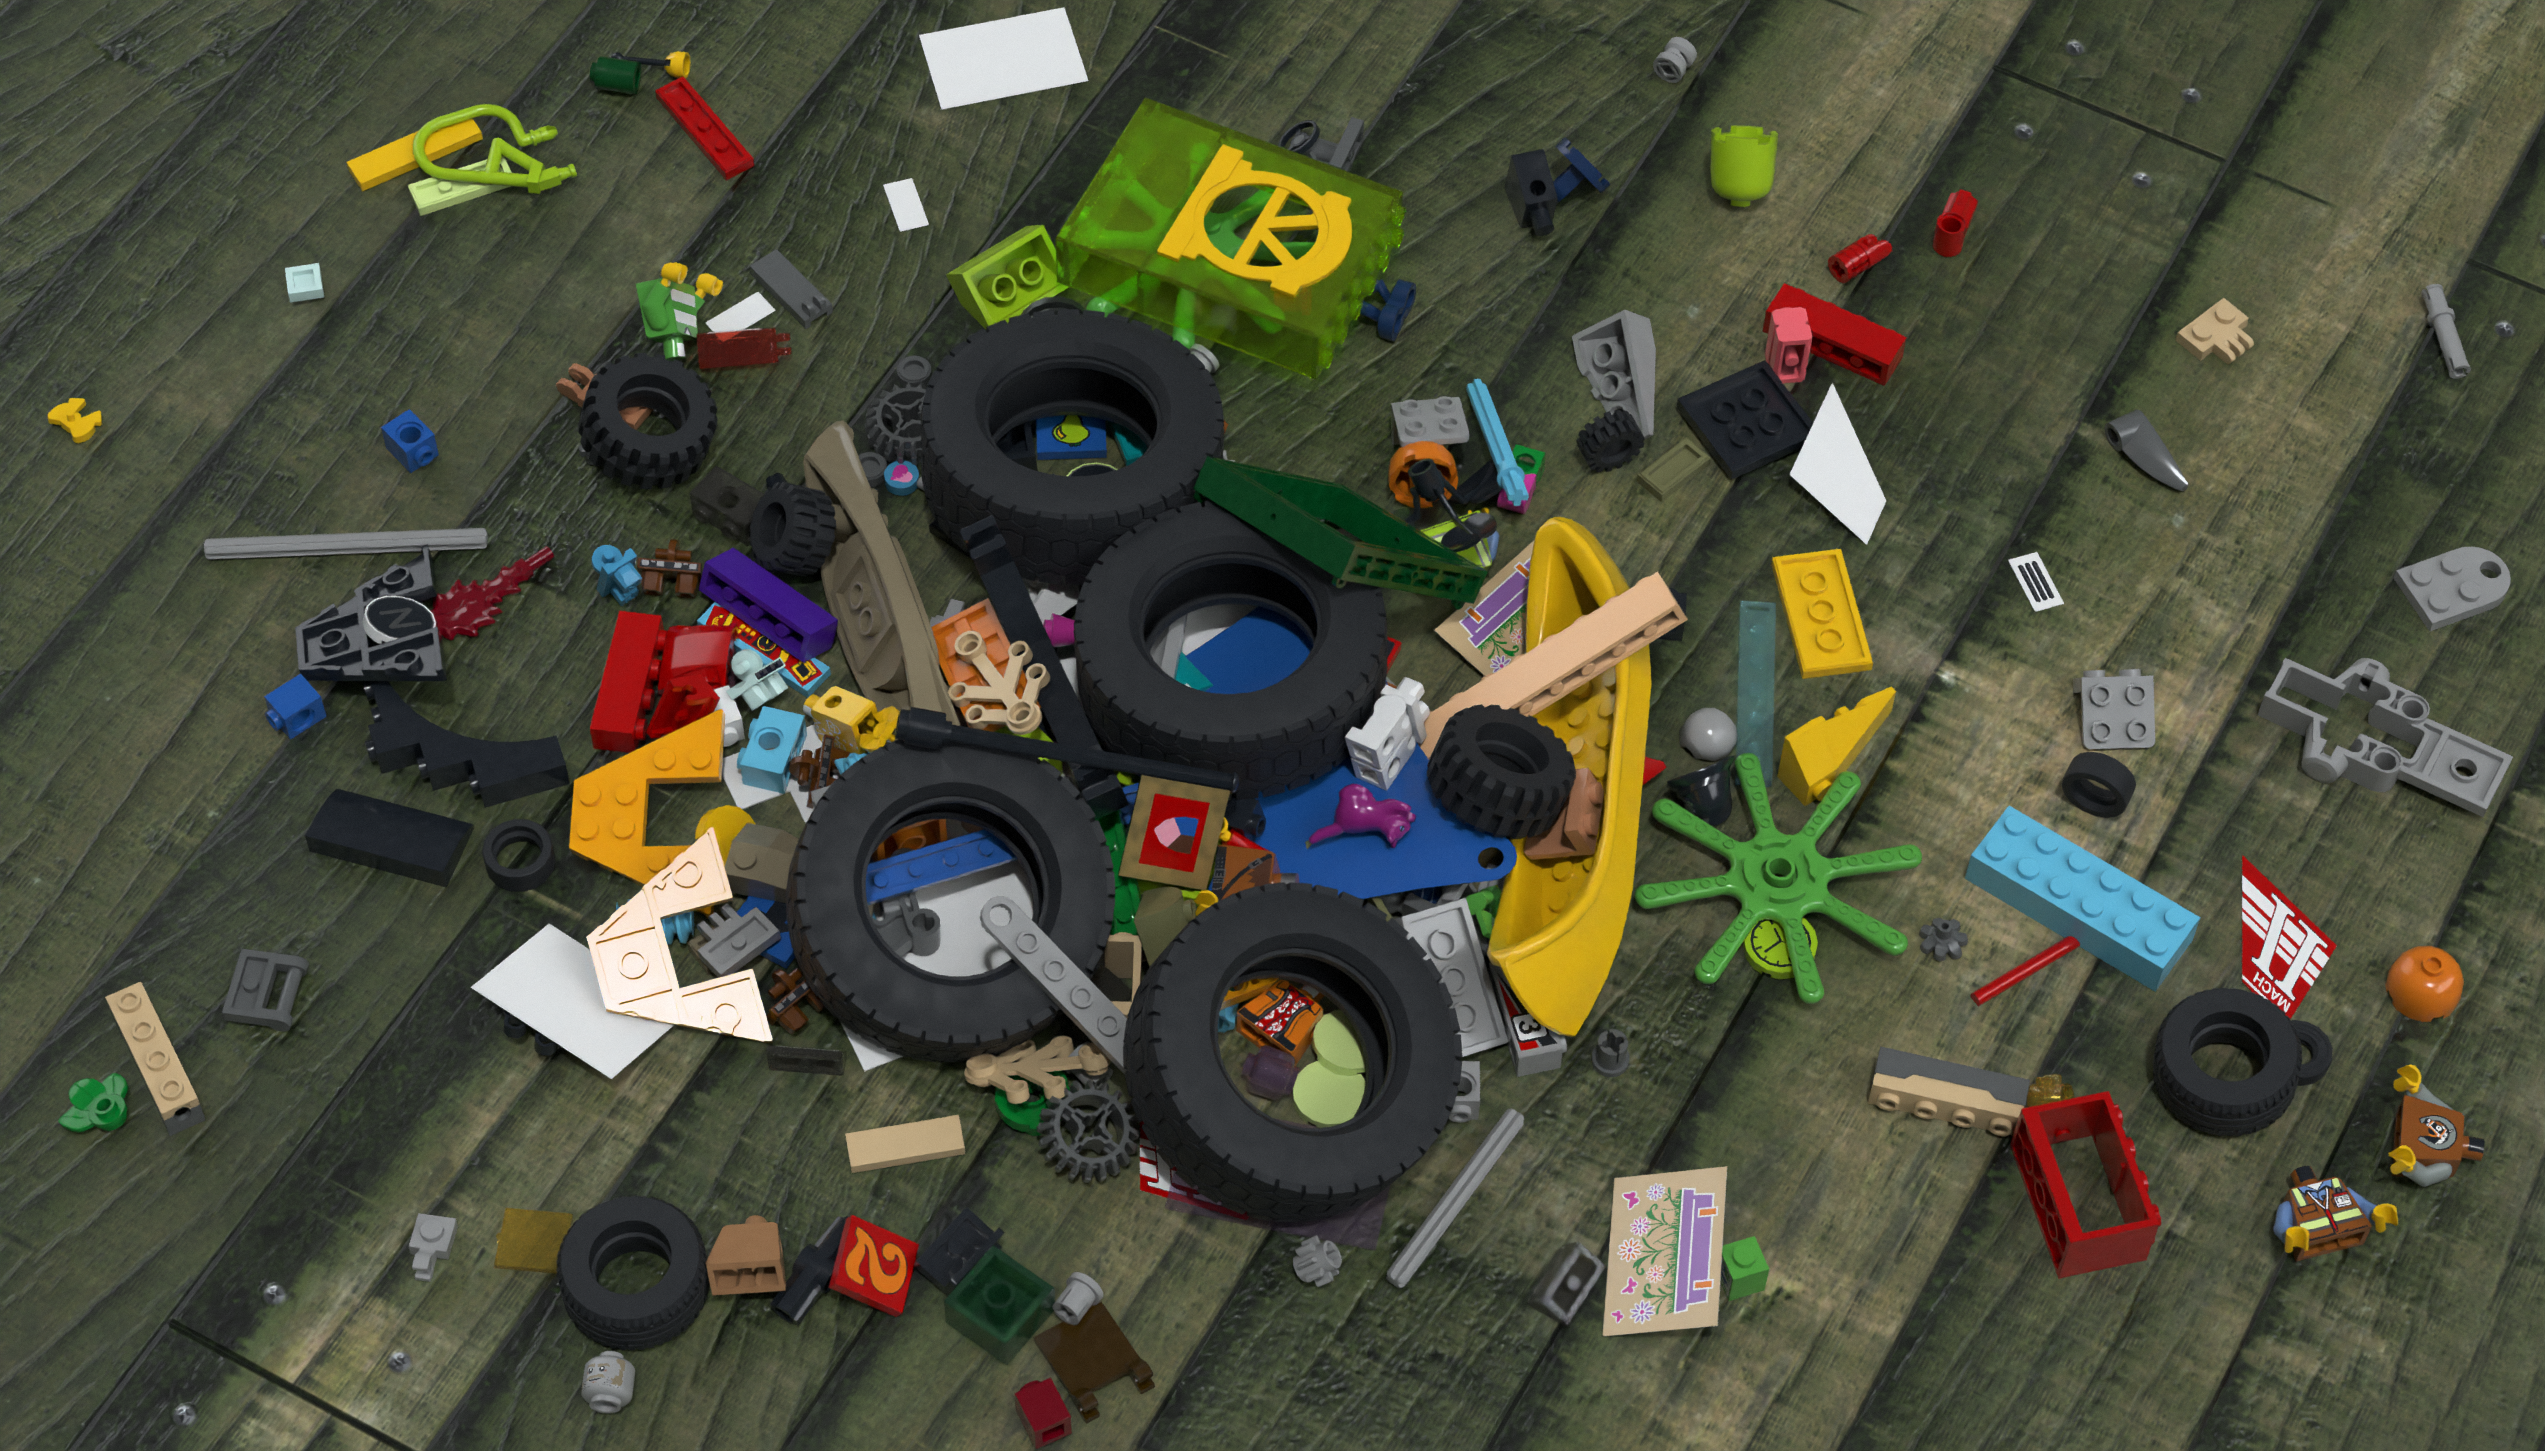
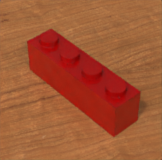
[1763,283,1907,386]
[590,611,668,753]

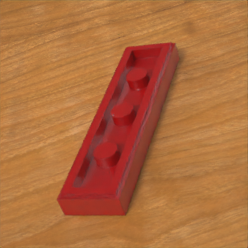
[655,76,755,181]

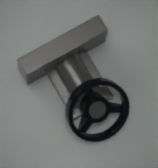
[1278,117,1364,189]

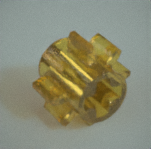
[2027,1074,2075,1107]

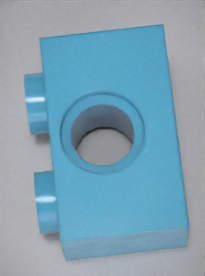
[737,706,807,794]

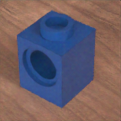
[381,409,439,473]
[264,674,327,740]

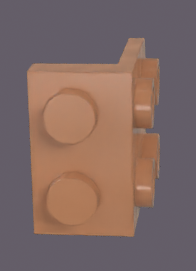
[1524,768,1604,860]

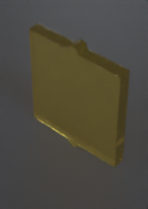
[494,1208,573,1274]

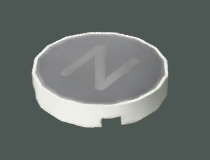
[362,596,436,644]

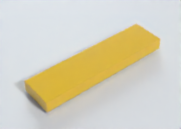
[346,119,483,192]

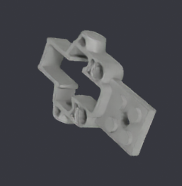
[2258,658,2513,817]

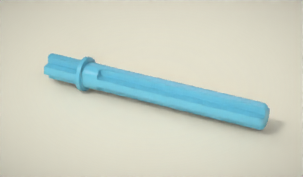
[1466,379,1529,506]

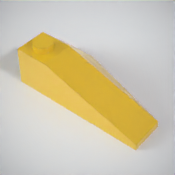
[1777,686,1896,806]

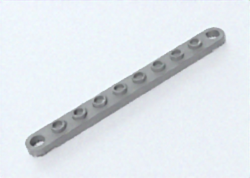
[979,896,1127,1074]

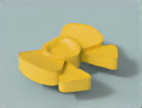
[48,398,102,443]
[859,706,899,753]

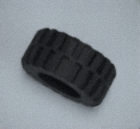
[578,353,718,489]
[1427,704,1576,839]

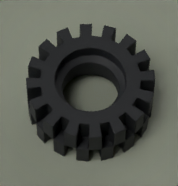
[1576,410,1645,472]

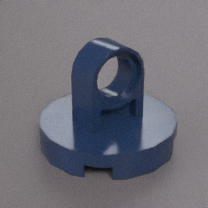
[1553,137,1611,203]

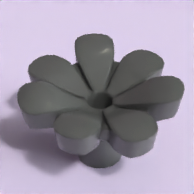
[1919,918,1968,961]

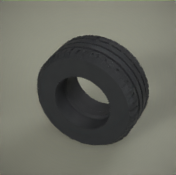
[2153,988,2302,1136]
[556,1195,710,1351]

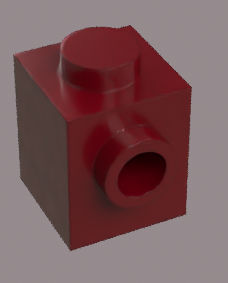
[1015,1377,1072,1449]

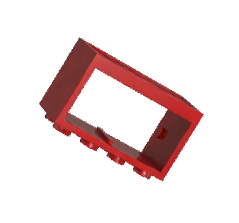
[2010,1091,2161,1279]

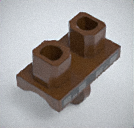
[637,539,703,599]
[789,734,851,808]
[766,968,826,1035]

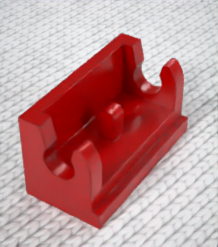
[646,674,720,738]

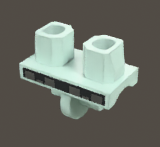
[726,649,788,711]

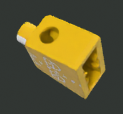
[803,686,887,754]

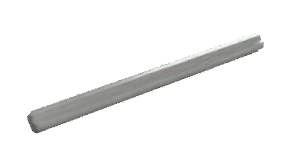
[204,528,488,559]

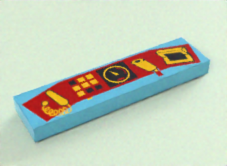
[697,602,831,698]

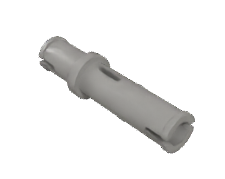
[2421,284,2471,379]

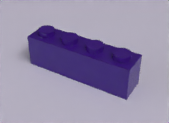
[699,548,838,663]

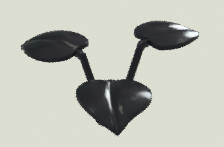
[1365,458,1503,552]

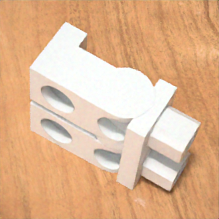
[1345,677,1430,791]

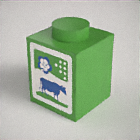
[1720,1236,1769,1301]

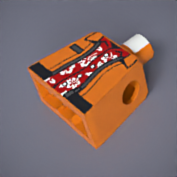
[1236,980,1325,1072]

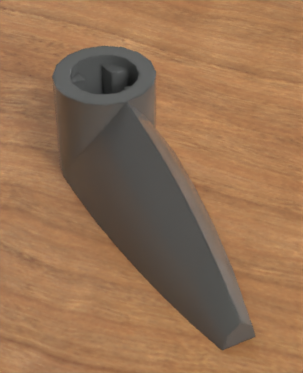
[2105,410,2188,491]

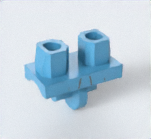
[591,545,642,606]

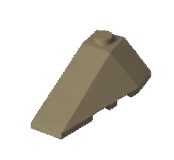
[725,823,876,917]

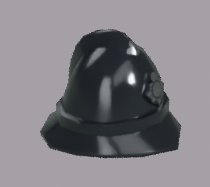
[1666,755,1735,826]

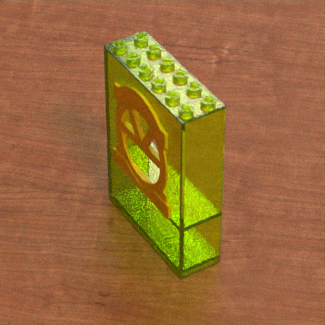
[1055,97,1406,380]

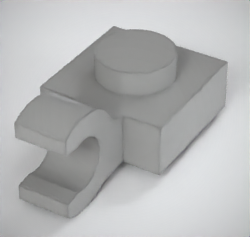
[409,1213,458,1282]

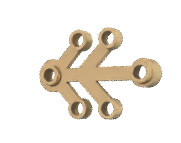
[948,631,1050,735]
[964,1036,1111,1104]

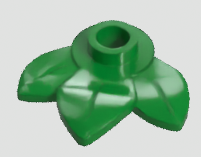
[58,1073,128,1132]

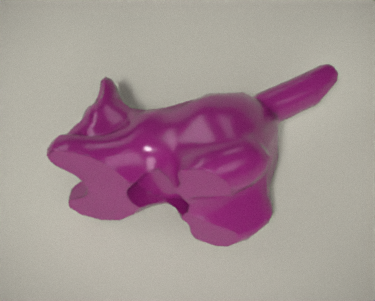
[1309,784,1417,848]

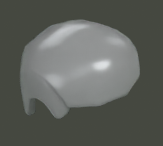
[1679,708,1738,761]

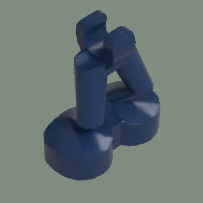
[1332,279,1416,341]

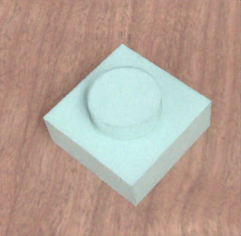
[285,263,324,303]

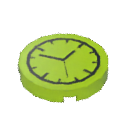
[1743,918,1818,979]

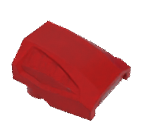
[658,623,739,695]

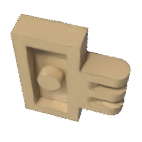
[2176,298,2254,364]

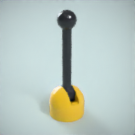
[611,51,691,79]

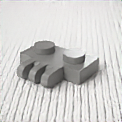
[697,903,781,978]

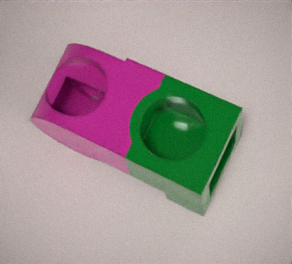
[1497,444,1545,514]

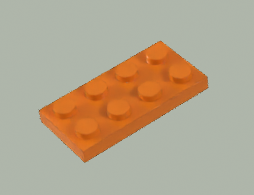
[931,598,1041,732]

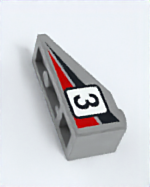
[1488,963,1567,1077]

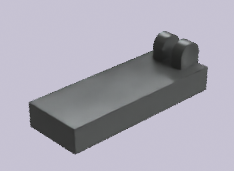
[750,249,833,329]

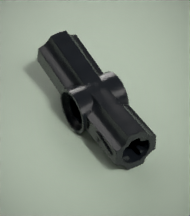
[770,1216,848,1326]

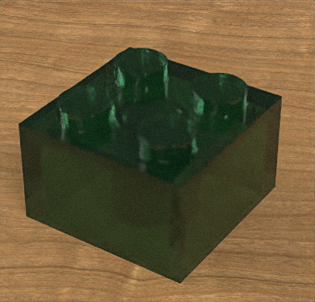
[944,1245,1055,1365]

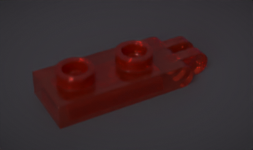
[696,327,792,369]

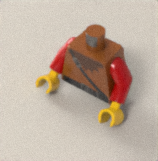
[1194,817,1299,916]

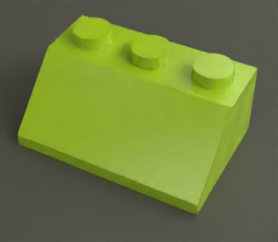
[946,225,1074,329]

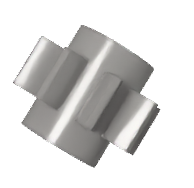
[1293,1235,1342,1287]

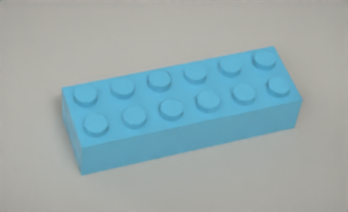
[1965,806,2201,992]

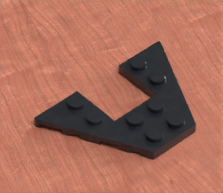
[295,544,447,681]

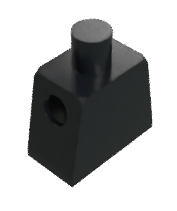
[1505,149,1557,236]

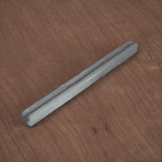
[1386,1108,1524,1288]

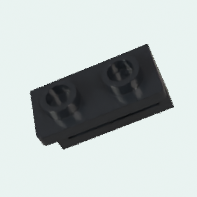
[914,1207,1005,1296]

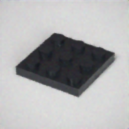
[1677,360,1813,480]

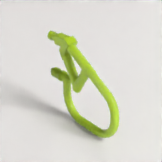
[413,104,577,194]

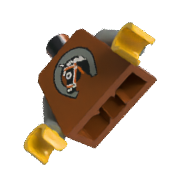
[2388,1065,2485,1187]

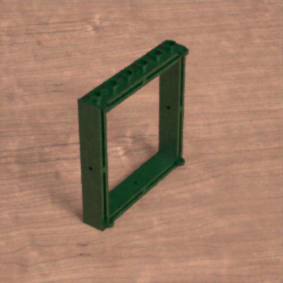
[1193,456,1488,610]

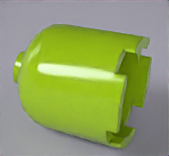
[1710,125,1778,207]

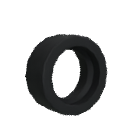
[2061,752,2136,818]
[482,819,555,892]

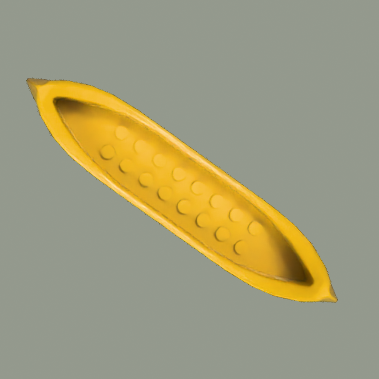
[1487,517,1652,1037]

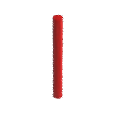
[1970,936,2080,1007]

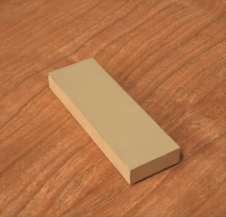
[845,1115,965,1173]

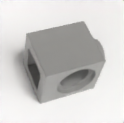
[1448,1061,1480,1123]

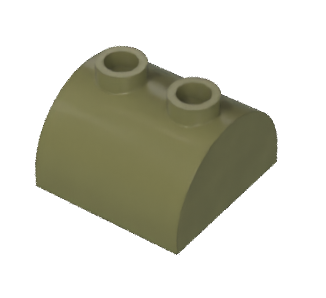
[1134,887,1197,967]

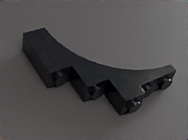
[362,681,570,808]

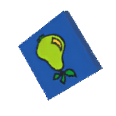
[1036,415,1107,460]

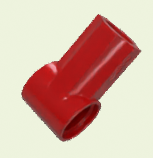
[1933,189,1978,257]

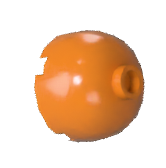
[1388,441,1459,508]
[2385,946,2464,1022]

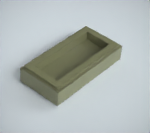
[1637,437,1711,502]

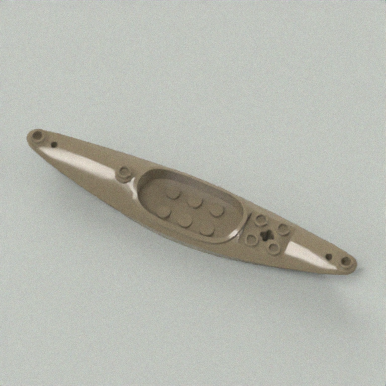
[803,420,960,741]

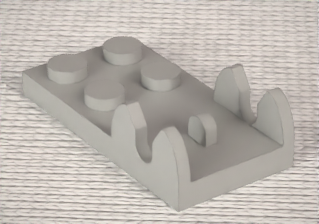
[1394,898,1508,1057]

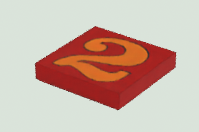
[829,1215,919,1317]

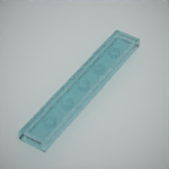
[1735,600,1776,787]

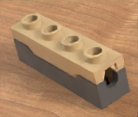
[105,981,205,1136]
[1868,1046,2030,1136]

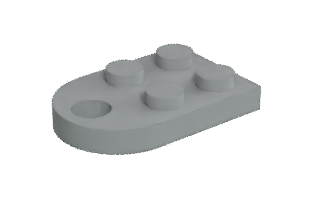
[2394,547,2511,632]

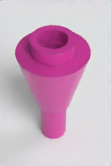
[1043,613,1075,648]

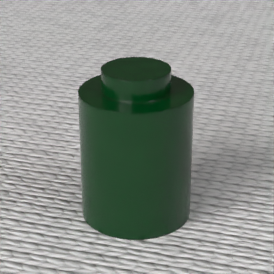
[590,56,641,95]

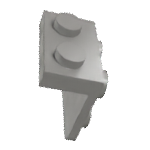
[1391,396,1469,447]
[2073,669,2155,749]

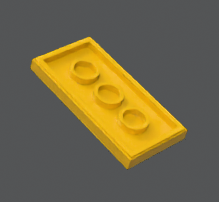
[1771,549,1873,679]

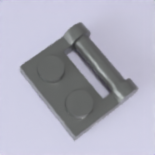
[222,949,309,1032]

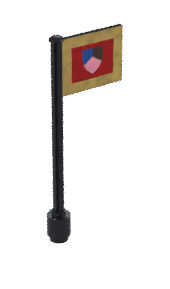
[895,706,1239,890]

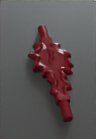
[430,546,554,641]

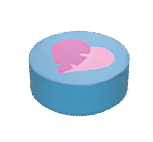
[884,461,919,496]

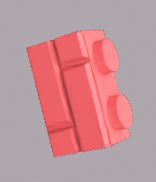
[1765,307,1812,384]

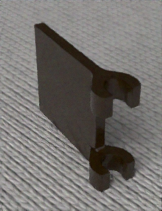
[1033,1301,1155,1424]

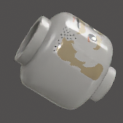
[581,1351,635,1413]

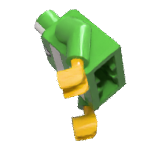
[636,262,723,361]

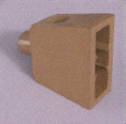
[706,1215,786,1295]

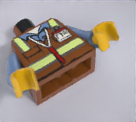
[2273,1166,2399,1262]

